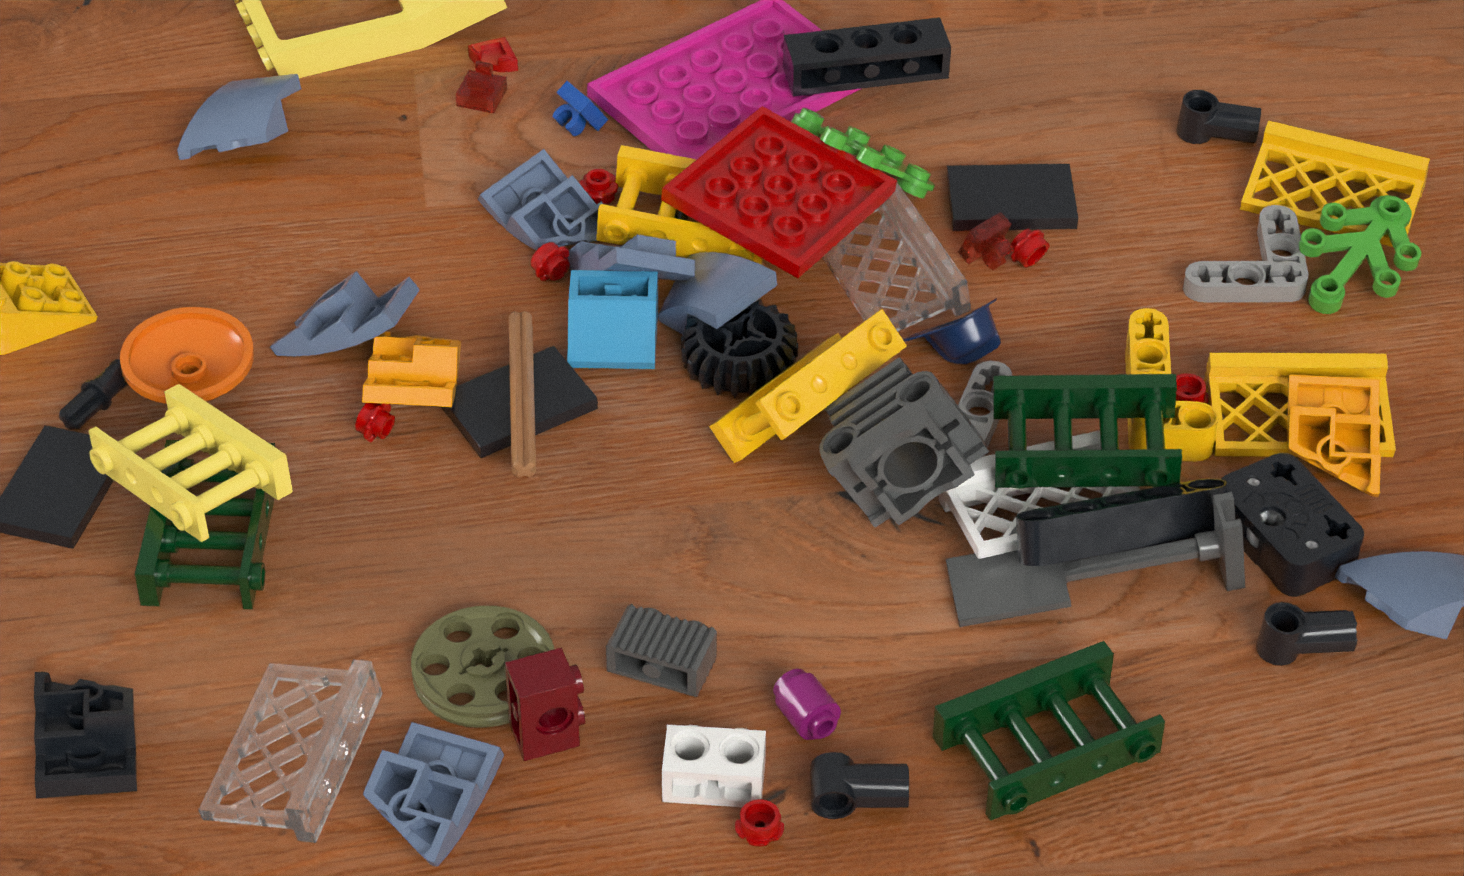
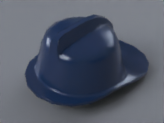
[903,298,1001,364]

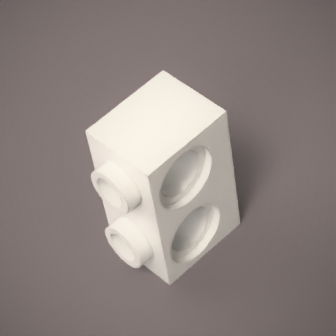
[662,724,766,807]

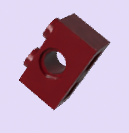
[505,647,586,761]

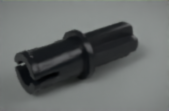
[59,359,128,430]

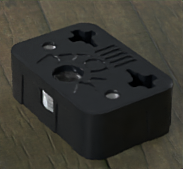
[1221,453,1364,597]

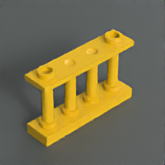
[596,145,763,265]
[709,309,907,463]

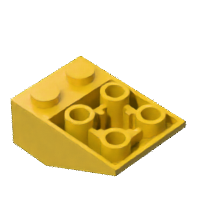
[0,261,98,355]

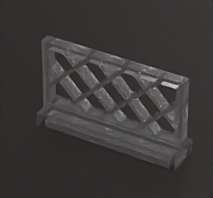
[822,177,971,332]
[198,659,383,843]

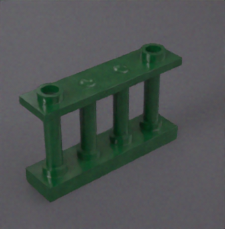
[993,374,1182,489]
[135,440,275,610]
[932,641,1165,821]

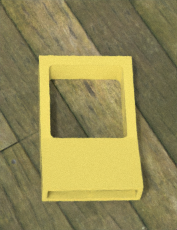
[234,0,507,78]

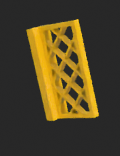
[1240,121,1430,247]
[1204,353,1396,457]

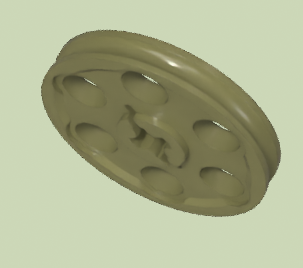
[411,606,554,728]

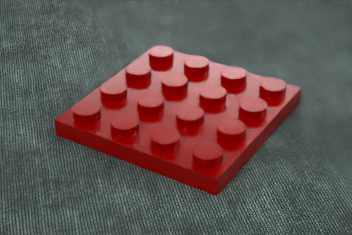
[661,106,897,279]

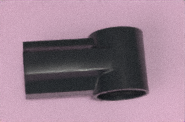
[1176,90,1261,144]
[1256,602,1358,666]
[810,752,909,819]

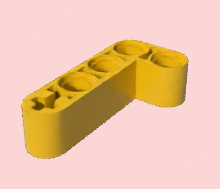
[1125,308,1218,462]

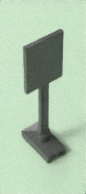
[946,492,1245,627]

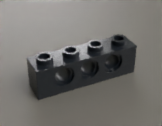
[783,17,951,96]

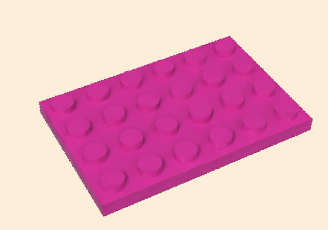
[587,0,860,159]

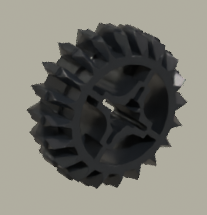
[681,299,799,398]

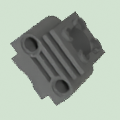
[819,357,989,528]

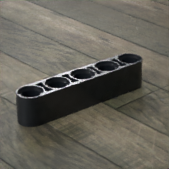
[1016,479,1228,566]

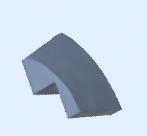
[177,74,301,160]
[478,149,603,250]
[567,234,695,281]
[658,252,777,334]
[270,271,420,357]
[1335,551,1464,640]
[363,722,504,867]

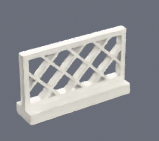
[939,430,1140,559]

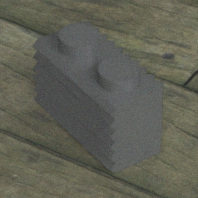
[606,604,717,697]

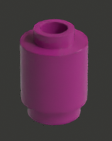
[773,669,841,740]

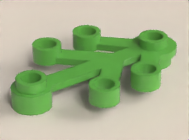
[791,107,935,199]
[1299,195,1422,314]

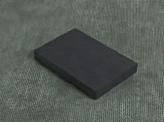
[946,164,1078,231]
[441,346,598,458]
[0,425,117,549]

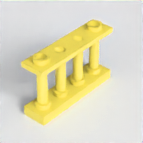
[88,384,293,542]

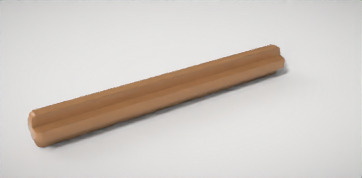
[509,311,536,478]

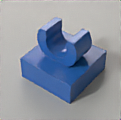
[552,81,609,137]

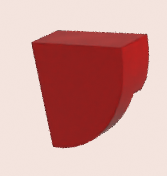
[468,37,518,72]

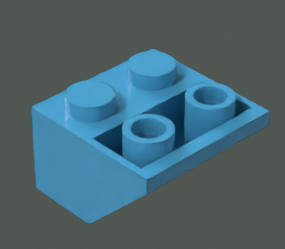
[567,270,658,369]

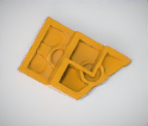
[362,331,461,407]
[1287,374,1381,497]

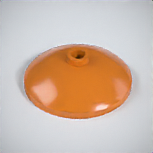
[120,307,254,404]

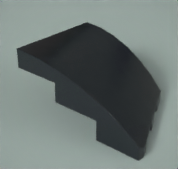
[34,672,137,799]

